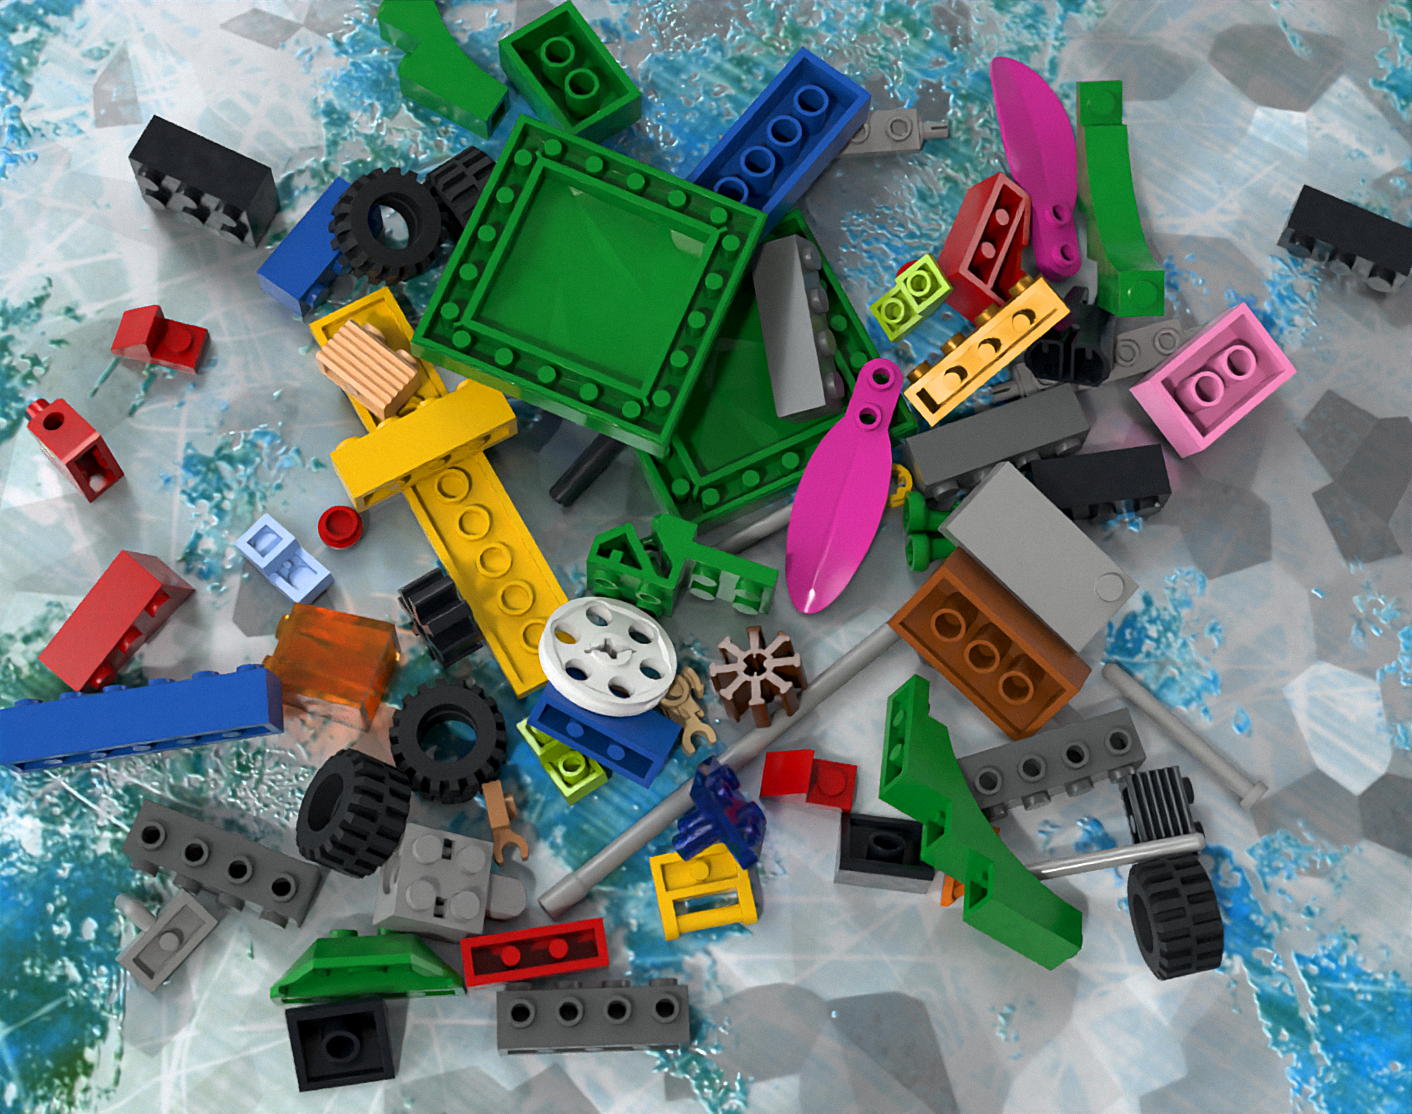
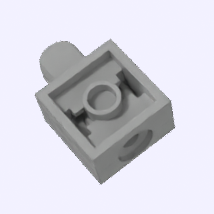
[372,822,527,945]

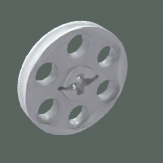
[539,596,677,716]

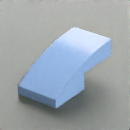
[234,513,335,611]

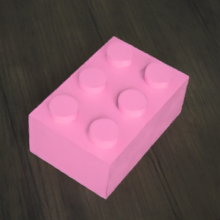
[1129,302,1298,458]

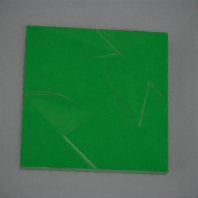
[410,113,768,459]
[627,208,919,537]

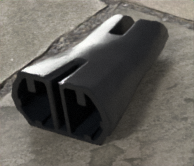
[1023,285,1118,387]

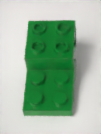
[586,514,779,618]

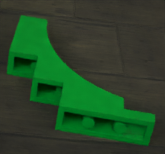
[1076,80,1164,317]
[878,674,1083,971]

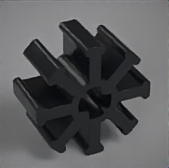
[397,567,484,670]

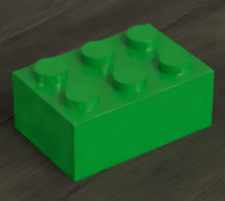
[498,0,642,145]

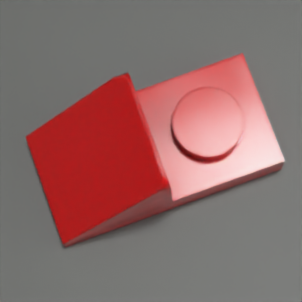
[111,305,210,375]
[759,749,857,813]

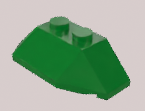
[270,928,465,1006]

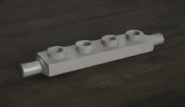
[719,108,948,159]
[988,317,1209,404]

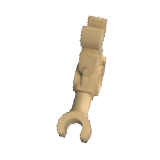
[610,665,716,758]

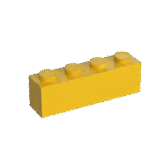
[330,378,518,514]

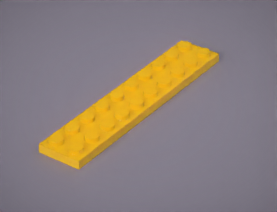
[309,286,576,700]

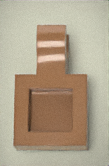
[482,780,529,867]

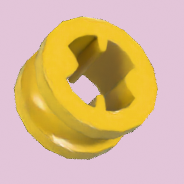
[885,463,913,508]

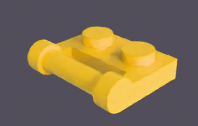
[649,839,758,942]

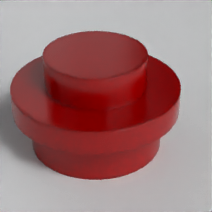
[318,505,363,550]

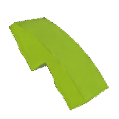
[869,253,954,343]
[516,717,608,806]

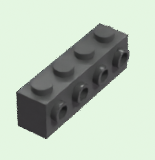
[750,234,845,424]
[902,382,1091,501]
[956,707,1147,823]
[121,799,322,930]
[496,978,690,1056]

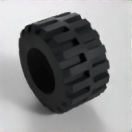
[425,146,496,244]
[328,167,449,286]
[389,678,508,804]
[296,748,411,879]
[1127,852,1224,981]

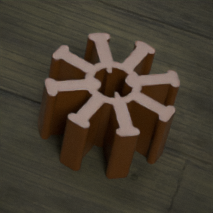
[709,625,808,728]

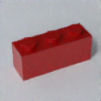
[460,917,610,991]

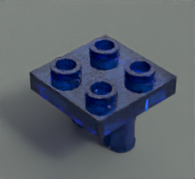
[672,755,767,870]

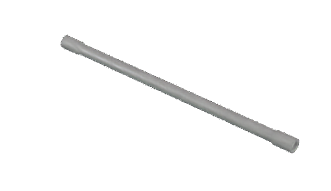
[537,618,902,921]

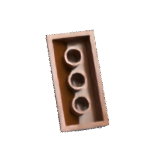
[887,546,1092,741]

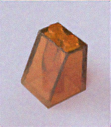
[261,602,401,734]

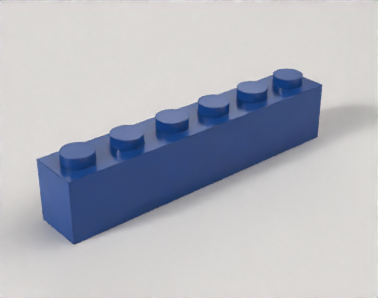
[0,664,284,774]

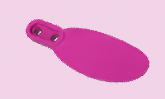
[989,57,1081,283]
[785,358,903,614]

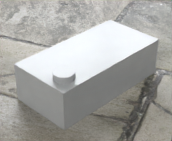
[937,461,1140,653]

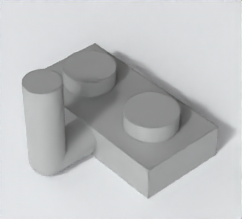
[115,888,219,993]

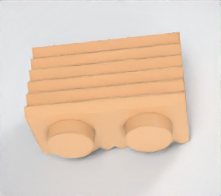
[316,318,421,421]

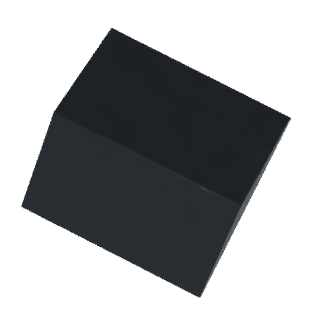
[833,812,934,894]
[285,995,395,1092]

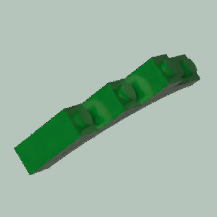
[377,0,510,141]

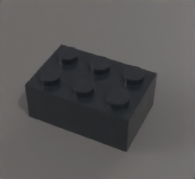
[128,114,281,248]

